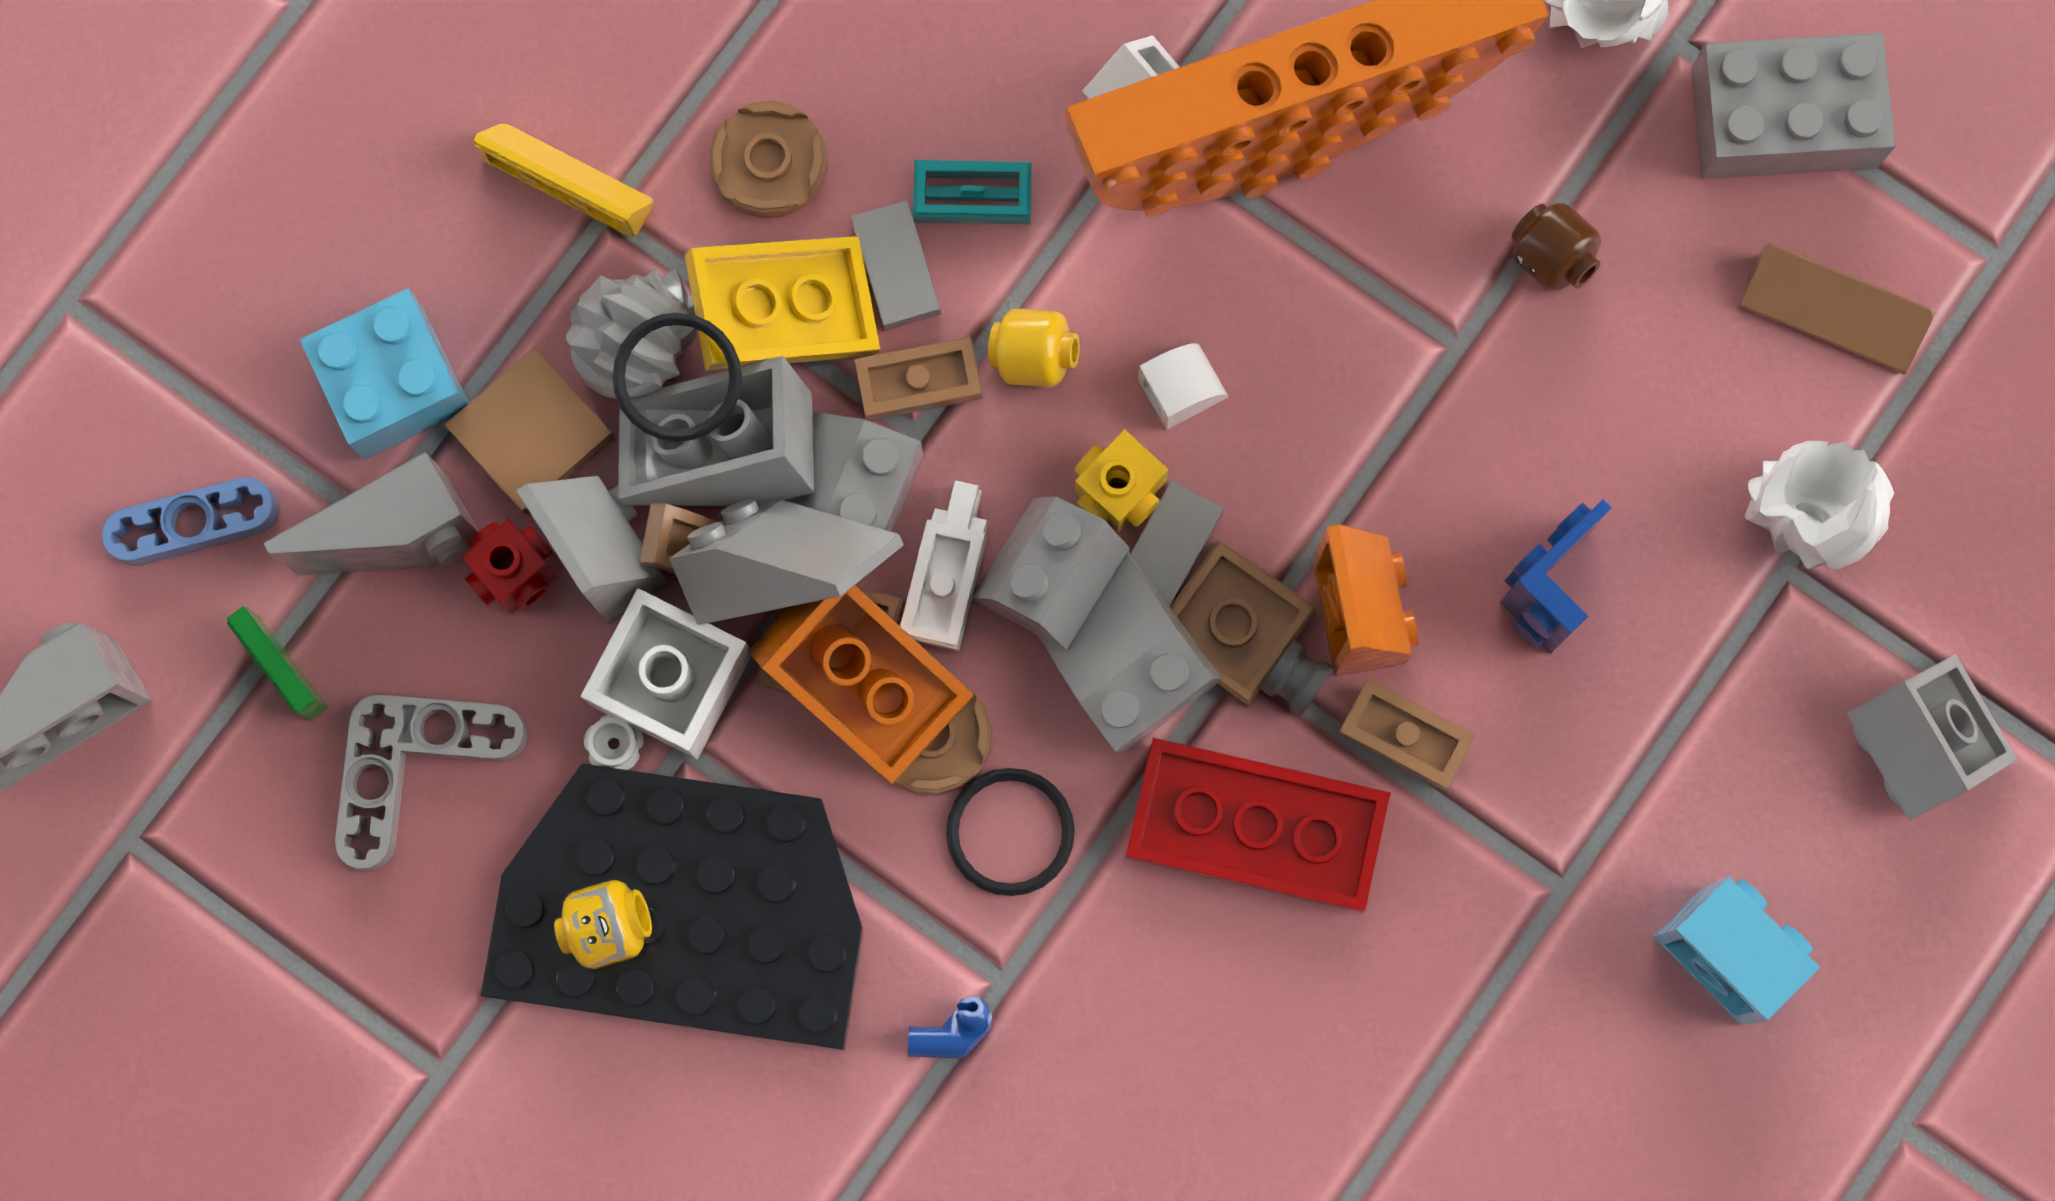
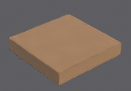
[445,347,614,515]
[1170,540,1317,708]

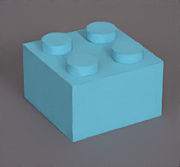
[300,288,469,460]
[1653,876,1820,1025]

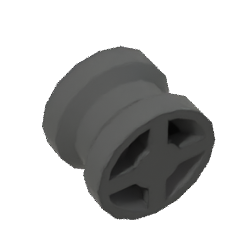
[1260,640,1334,717]

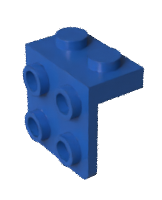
[1500,499,1612,653]

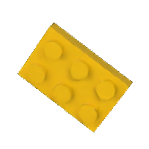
[684,236,880,371]

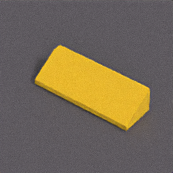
[473,123,654,237]

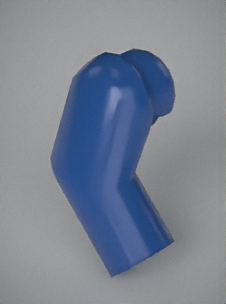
[908,996,992,1059]

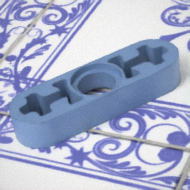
[102,477,279,566]

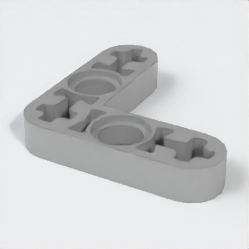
[335,695,529,871]

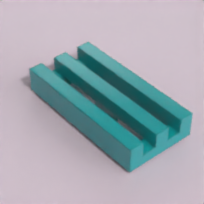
[913,160,1032,224]

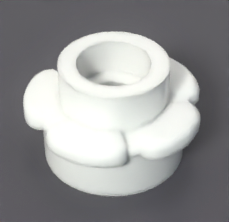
[584,715,644,770]

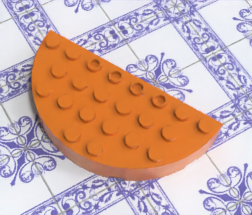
[1064,0,1549,217]

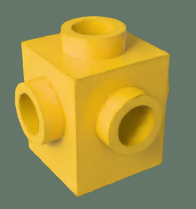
[1074,429,1169,533]

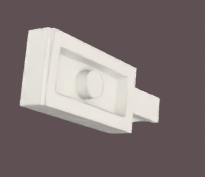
[900,480,988,652]

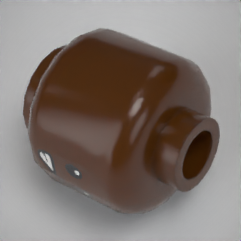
[1511,203,1601,291]

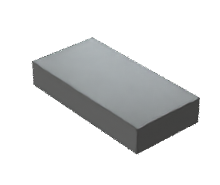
[851,200,941,331]
[1131,480,1224,607]

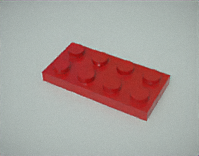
[1125,738,1391,913]

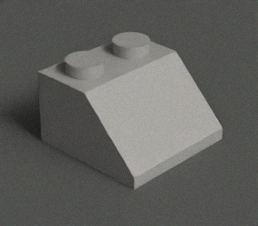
[784,412,924,532]
[972,496,1130,650]
[1847,654,2018,820]

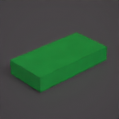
[226,605,329,720]

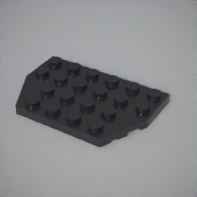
[480,764,864,1050]

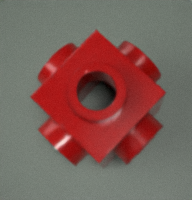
[462,518,558,614]

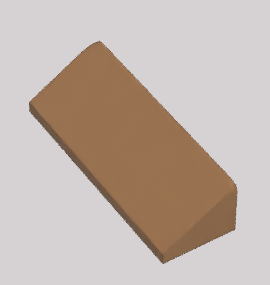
[1738,244,1935,375]

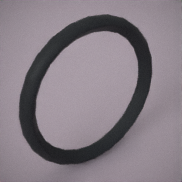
[612,312,742,442]
[946,768,1075,896]

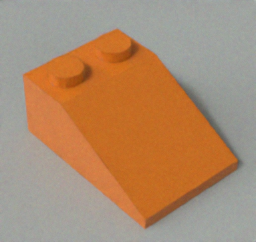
[1312,524,1419,676]
[748,585,974,784]

